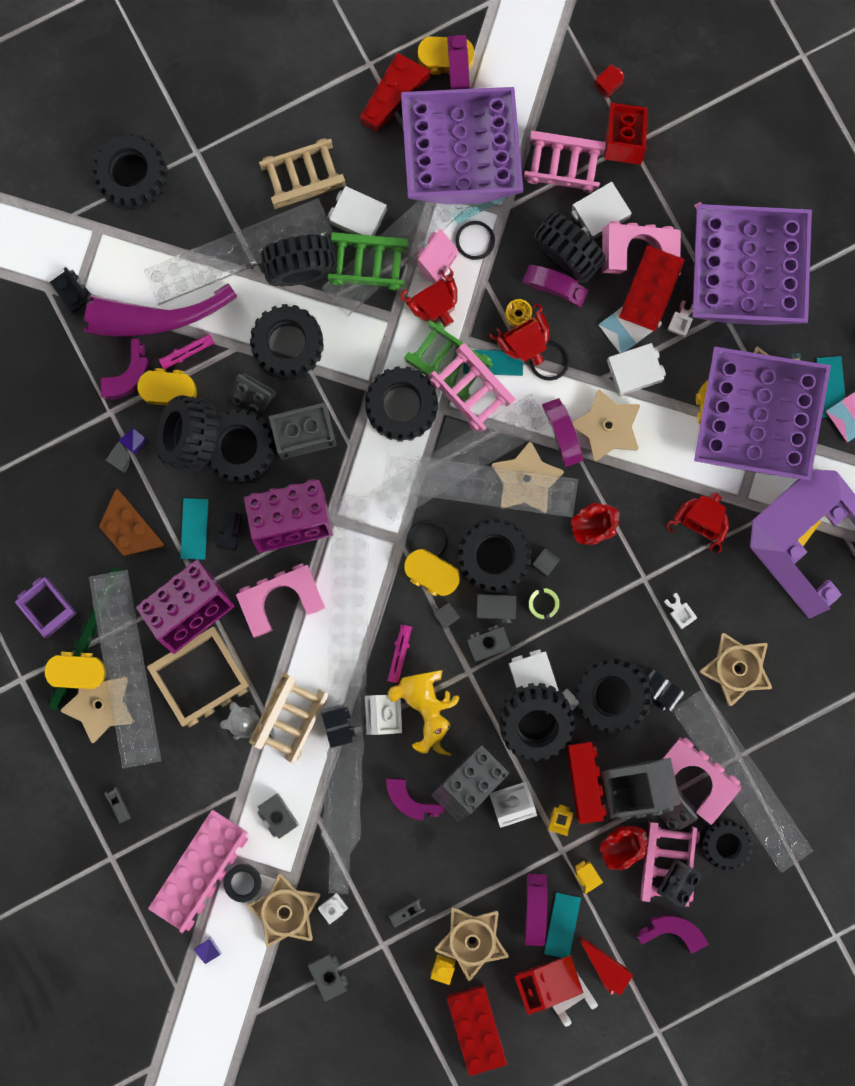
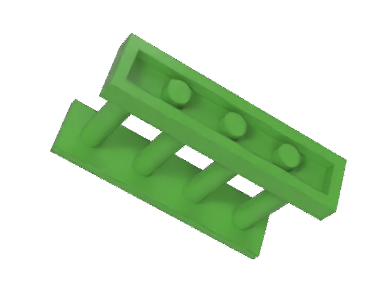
[328,232,408,290]
[404,320,493,403]

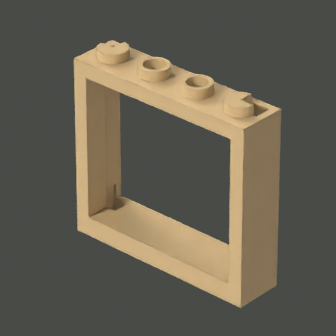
[147,627,251,728]

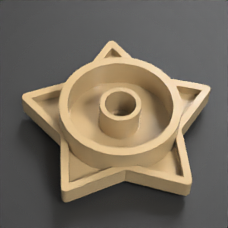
[572,389,640,462]
[492,442,564,513]
[700,633,772,706]
[61,677,134,743]
[247,873,320,947]
[435,907,508,981]

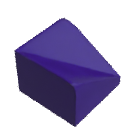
[119,428,148,454]
[194,937,222,964]

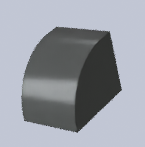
[106,441,130,473]
[531,548,560,577]

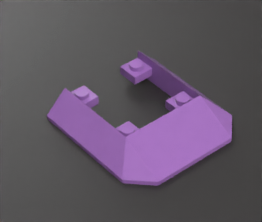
[750,469,855,619]

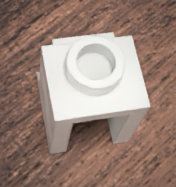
[318,893,348,924]

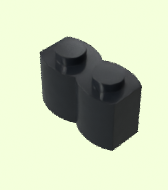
[648,669,685,712]
[320,704,356,748]

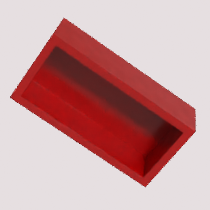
[619,245,685,332]
[566,741,606,824]
[447,984,507,1076]

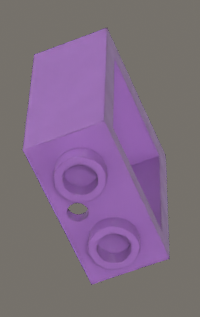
[15,577,77,638]

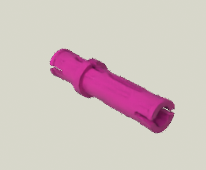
[159,333,215,369]
[387,625,413,683]

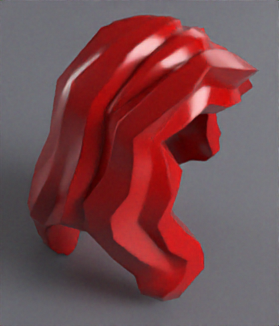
[571,503,619,545]
[599,826,648,870]

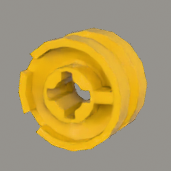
[505,299,532,327]

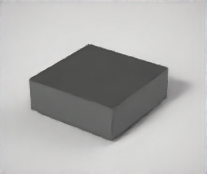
[433,603,460,629]

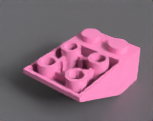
[417,228,458,284]

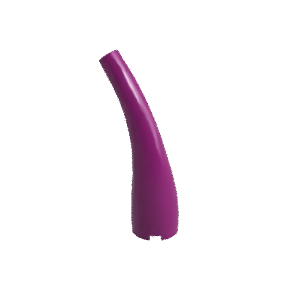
[84,283,237,337]

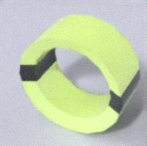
[528,588,559,619]

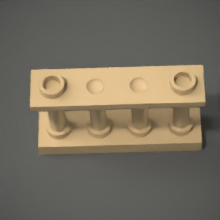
[259,138,346,209]
[249,672,328,764]

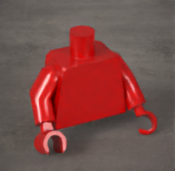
[400,267,458,328]
[490,304,550,366]
[667,492,729,553]

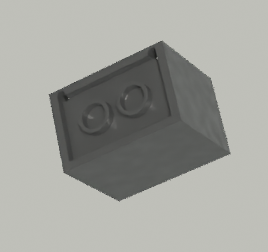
[269,402,337,460]
[431,745,509,823]
[601,758,681,820]

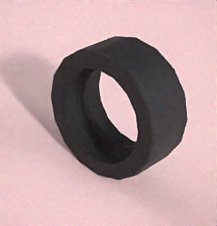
[224,864,262,903]

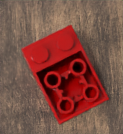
[515,955,584,1015]

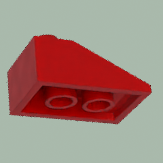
[604,103,647,165]
[579,936,633,995]

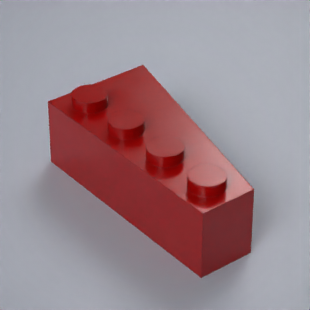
[360,53,430,132]

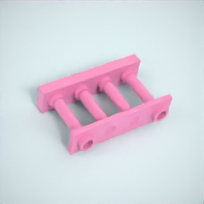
[523,131,606,193]
[428,343,516,433]
[640,821,700,907]

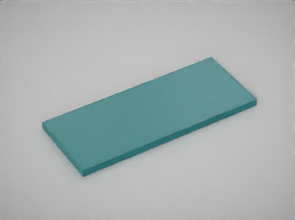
[463,350,523,376]
[816,356,845,418]
[180,498,209,560]
[544,893,581,958]

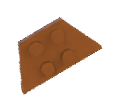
[99,489,165,556]

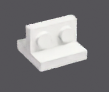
[365,695,402,735]
[489,782,537,828]

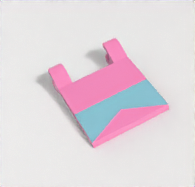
[825,392,855,443]

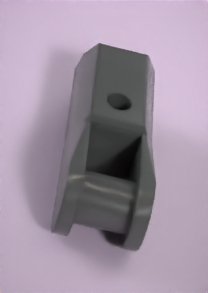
[105,787,131,824]
[389,899,425,928]

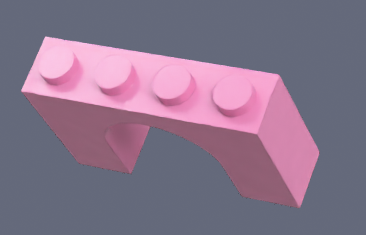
[602,221,681,275]
[236,563,326,638]
[662,737,741,825]

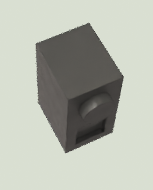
[476,595,516,623]

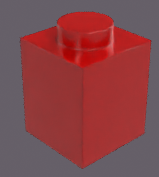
[594,64,625,99]

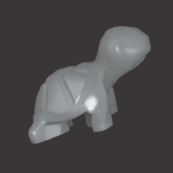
[220,702,275,740]

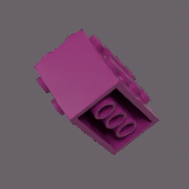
[244,479,334,553]
[136,560,235,654]

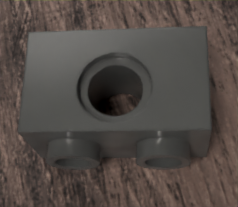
[467,625,511,662]
[257,793,300,839]
[308,953,348,1002]

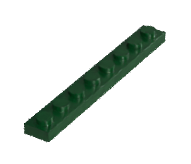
[48,566,124,711]

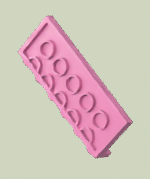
[148,809,249,933]

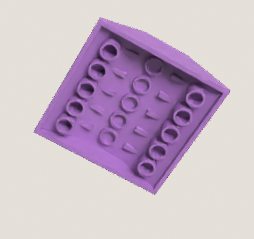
[401,87,523,205]
[692,204,812,325]
[694,347,831,481]

